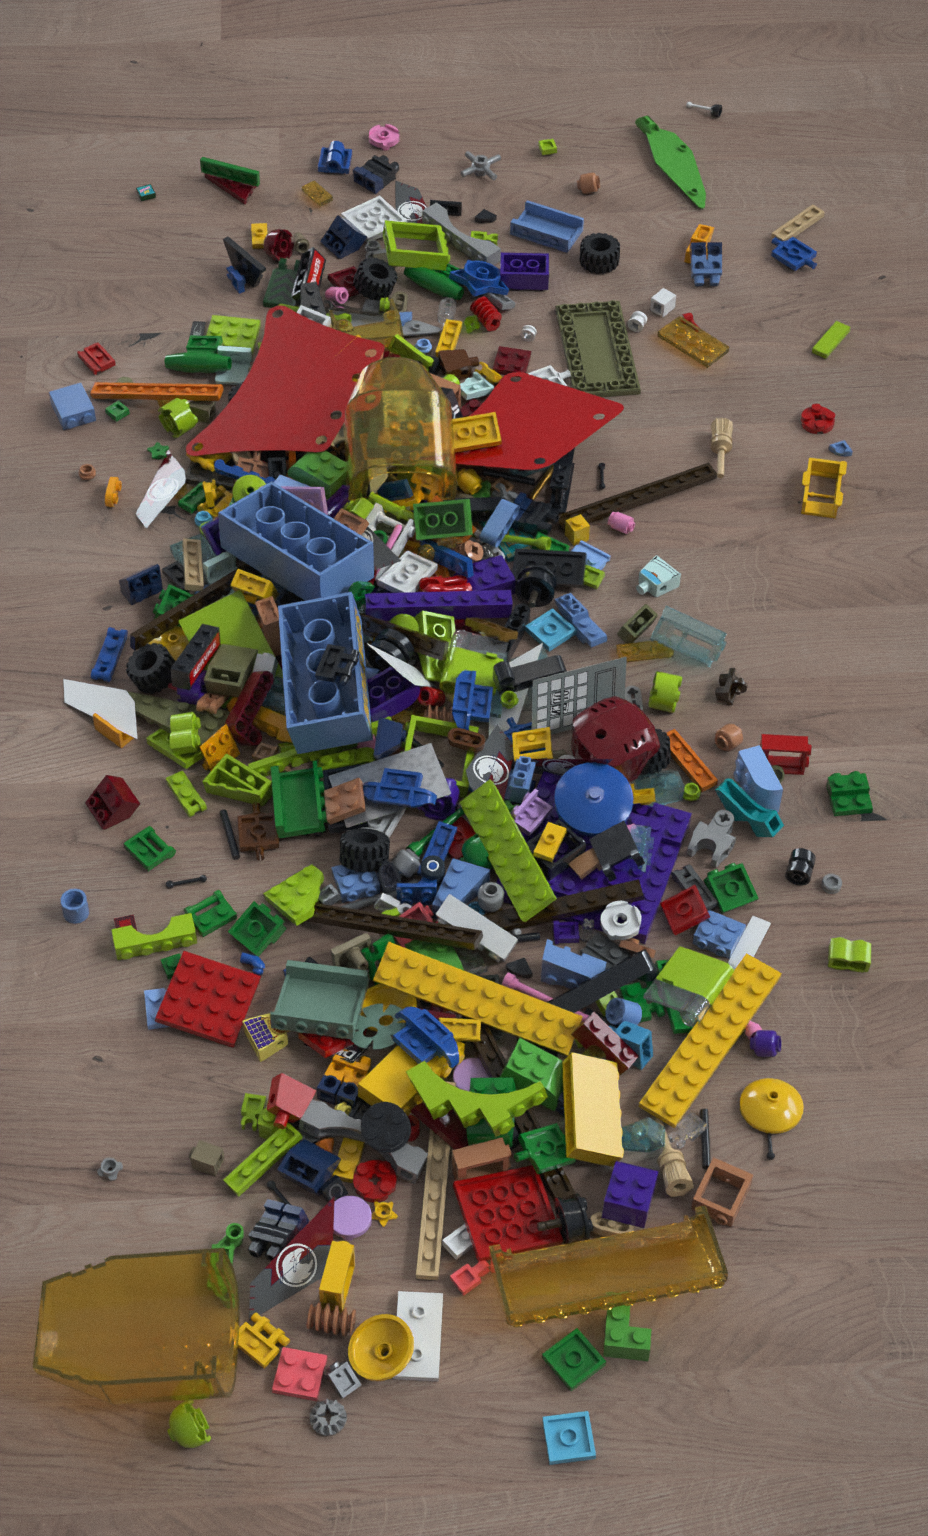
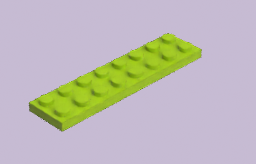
[459,779,557,922]

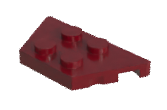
[204,165,256,205]
[410,1103,469,1150]

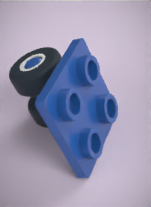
[396,855,445,905]

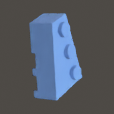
[432,858,490,920]
[541,939,607,989]

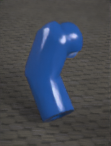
[240,953,265,975]

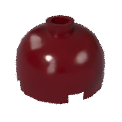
[263,229,294,261]

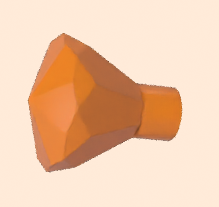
[315,1138,334,1154]

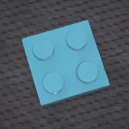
[525,608,577,652]
[542,1411,596,1465]

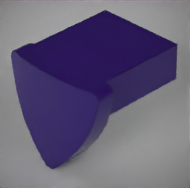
[553,920,579,944]

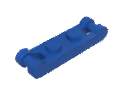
[214,459,275,484]
[91,627,128,682]

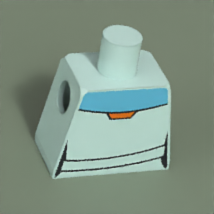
[636,555,681,597]

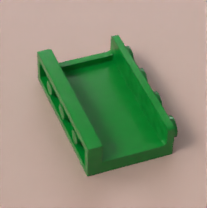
[271,760,328,838]

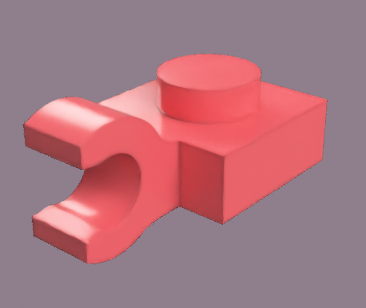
[450,1260,490,1296]

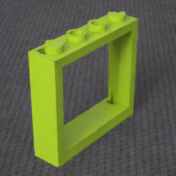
[382,220,450,271]
[400,715,479,798]

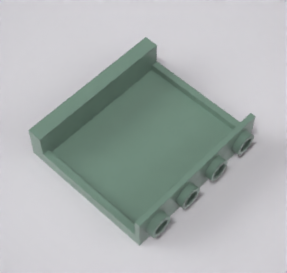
[270,960,369,1039]

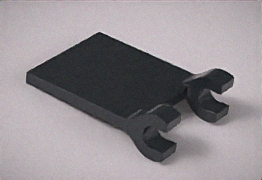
[589,821,645,882]

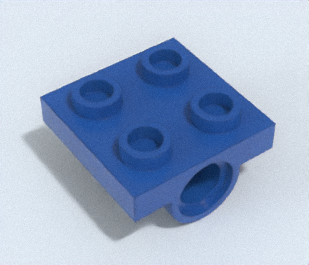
[318,141,352,174]

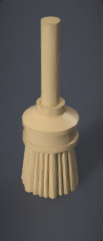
[711,418,733,478]
[654,1118,694,1197]

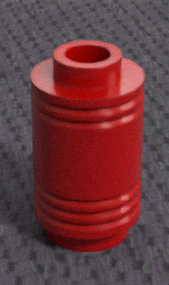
[417,687,445,708]

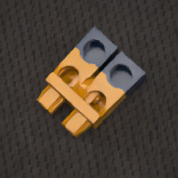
[317,1049,371,1109]

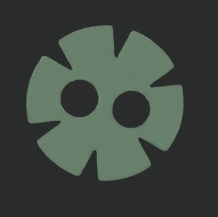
[350,1003,406,1050]

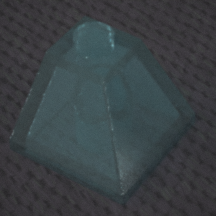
[635,769,685,807]

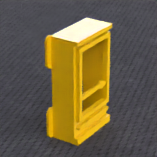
[801,458,847,519]

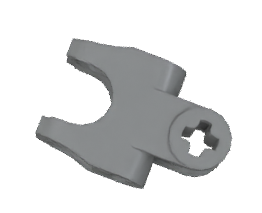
[687,810,736,868]

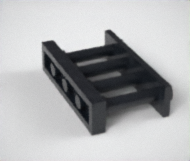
[550,448,575,514]

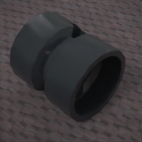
[785,848,816,886]

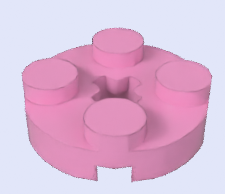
[369,124,399,151]

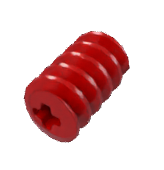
[470,296,502,331]

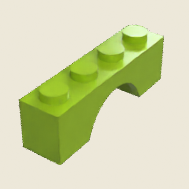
[111,913,197,960]

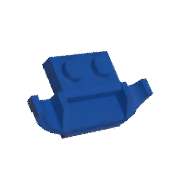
[452,670,493,730]
[363,768,437,808]
[393,1007,459,1069]

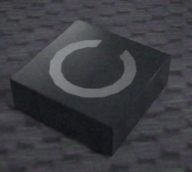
[319,1175,348,1203]

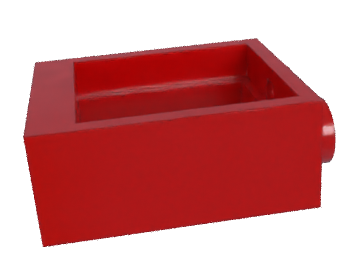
[760,734,812,775]

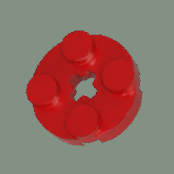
[801,403,835,434]
[353,1160,397,1203]

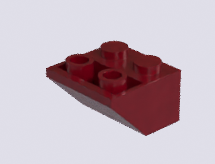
[85,775,140,830]

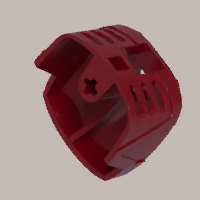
[571,696,660,783]

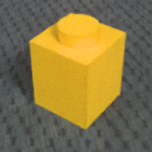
[565,514,590,546]

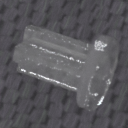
[579,918,597,943]

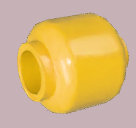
[456,469,482,495]

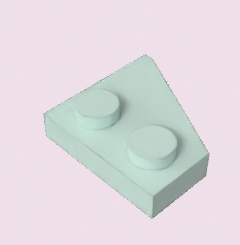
[460,371,495,400]

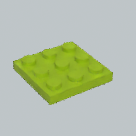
[206,315,261,356]

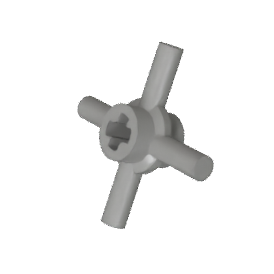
[460,151,501,180]

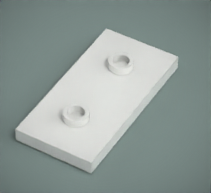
[393,1291,443,1381]

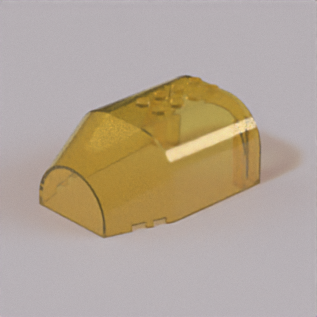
[344,357,457,501]
[33,1248,240,1405]

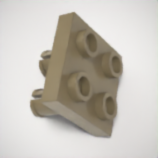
[331,933,372,980]

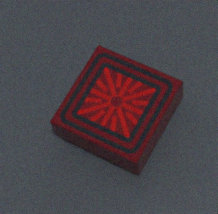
[114,914,137,931]

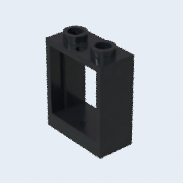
[527,820,586,881]

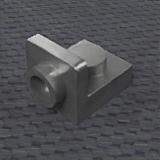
[323,1361,361,1399]

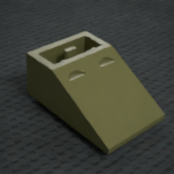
[204,644,258,697]

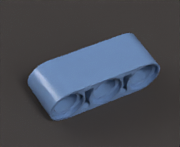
[479,499,520,548]

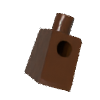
[438,349,479,381]

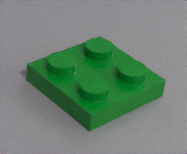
[542,1328,606,1391]

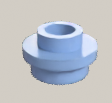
[415,338,432,354]

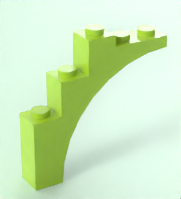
[406,1061,548,1137]

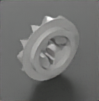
[309,1398,347,1436]

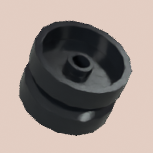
[366,628,414,672]

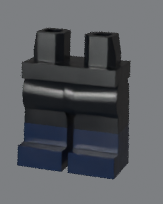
[353,155,399,194]
[510,492,559,537]
[248,1199,310,1262]

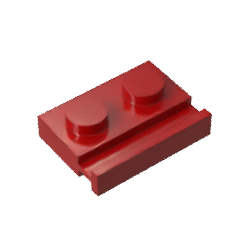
[77,342,116,375]

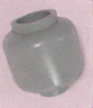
[392,849,420,878]
[478,882,504,912]

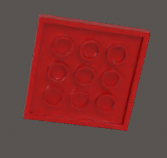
[155,951,261,1048]
[453,1165,563,1262]

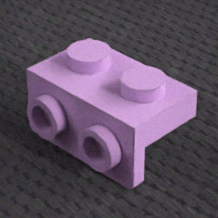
[511,789,553,836]

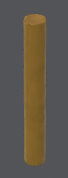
[528,465,554,501]

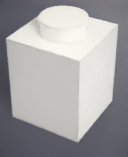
[650,288,676,317]
[253,653,278,677]

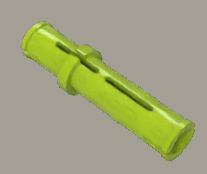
[367,492,415,524]

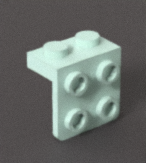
[215,346,253,385]
[203,551,237,598]

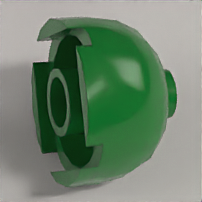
[460,833,494,871]

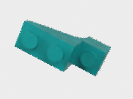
[715,778,784,837]

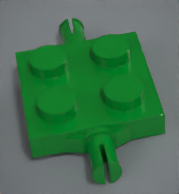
[514,1123,576,1175]

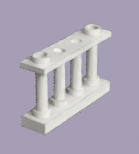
[366,503,415,584]

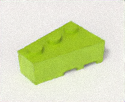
[202,753,273,806]

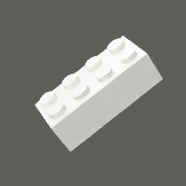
[436,894,518,962]

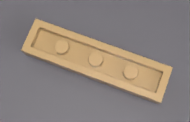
[771,205,825,241]
[182,538,204,591]

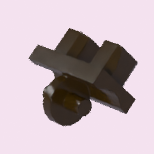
[715,668,748,705]

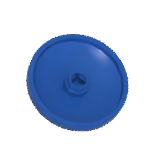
[554,762,633,837]

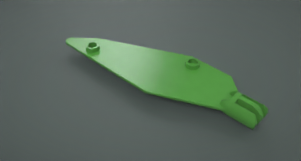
[635,115,706,209]

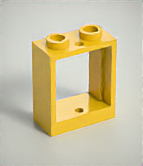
[231,569,279,605]
[319,1241,355,1313]

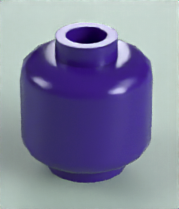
[750,1030,782,1057]

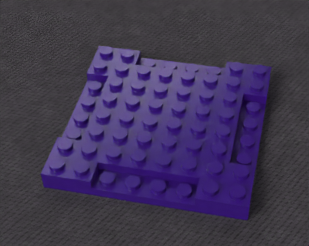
[496,771,692,944]

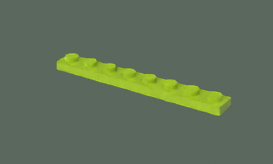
[248,716,392,777]

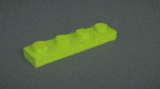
[223,1123,303,1197]

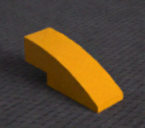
[684,224,714,264]

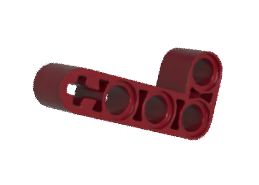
[224,671,274,746]

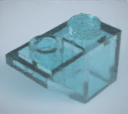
[622,1117,665,1152]

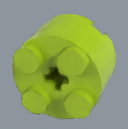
[158,398,198,438]
[648,671,682,713]

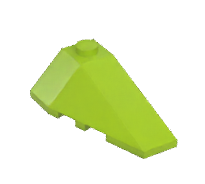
[414,611,455,682]

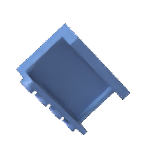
[510,200,584,253]

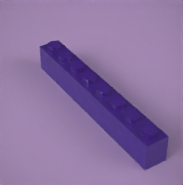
[364,590,513,621]

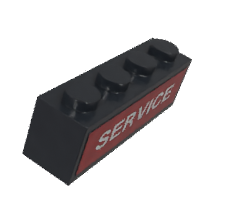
[291,247,326,305]
[171,624,221,690]

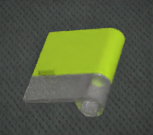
[439,630,508,696]
[643,946,734,1027]

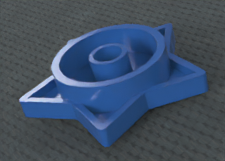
[449,260,509,297]

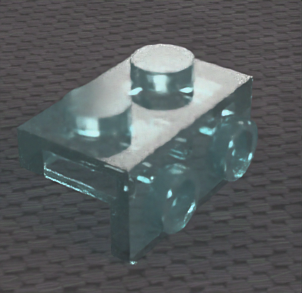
[628,825,654,873]

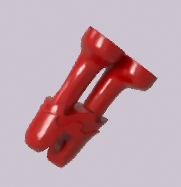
[418,575,472,592]

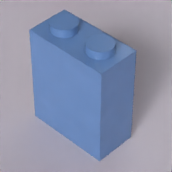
[49,383,96,430]

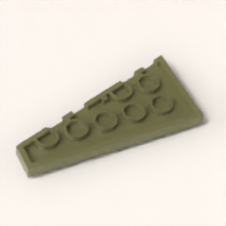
[127,691,230,746]

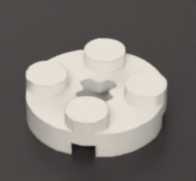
[601,901,641,940]

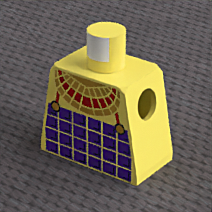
[243,1013,290,1062]

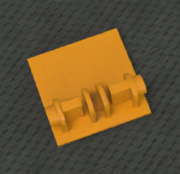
[200,724,240,771]

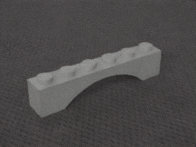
[422,202,501,265]
[299,1099,428,1184]

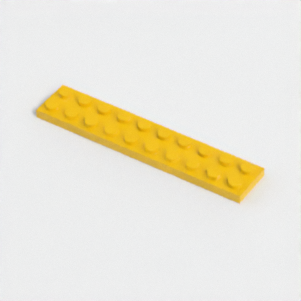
[373,942,583,1056]
[638,953,782,1129]

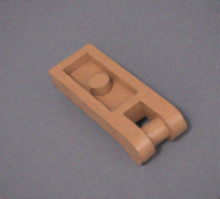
[196,692,229,714]

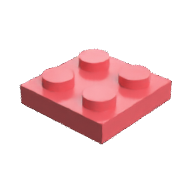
[272,1347,328,1401]

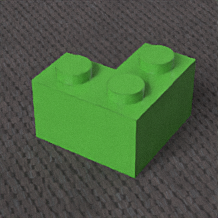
[603,1303,652,1361]

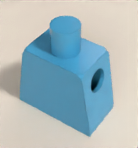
[609,1021,653,1070]

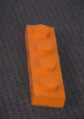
[666,729,718,793]

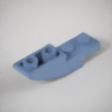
[555,593,607,647]

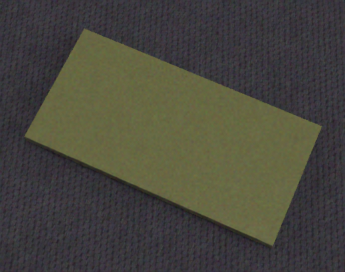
[555,300,641,397]

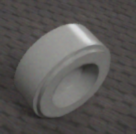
[821,874,842,894]

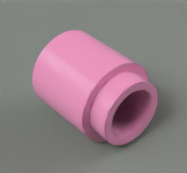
[325,287,349,304]
[608,512,635,534]

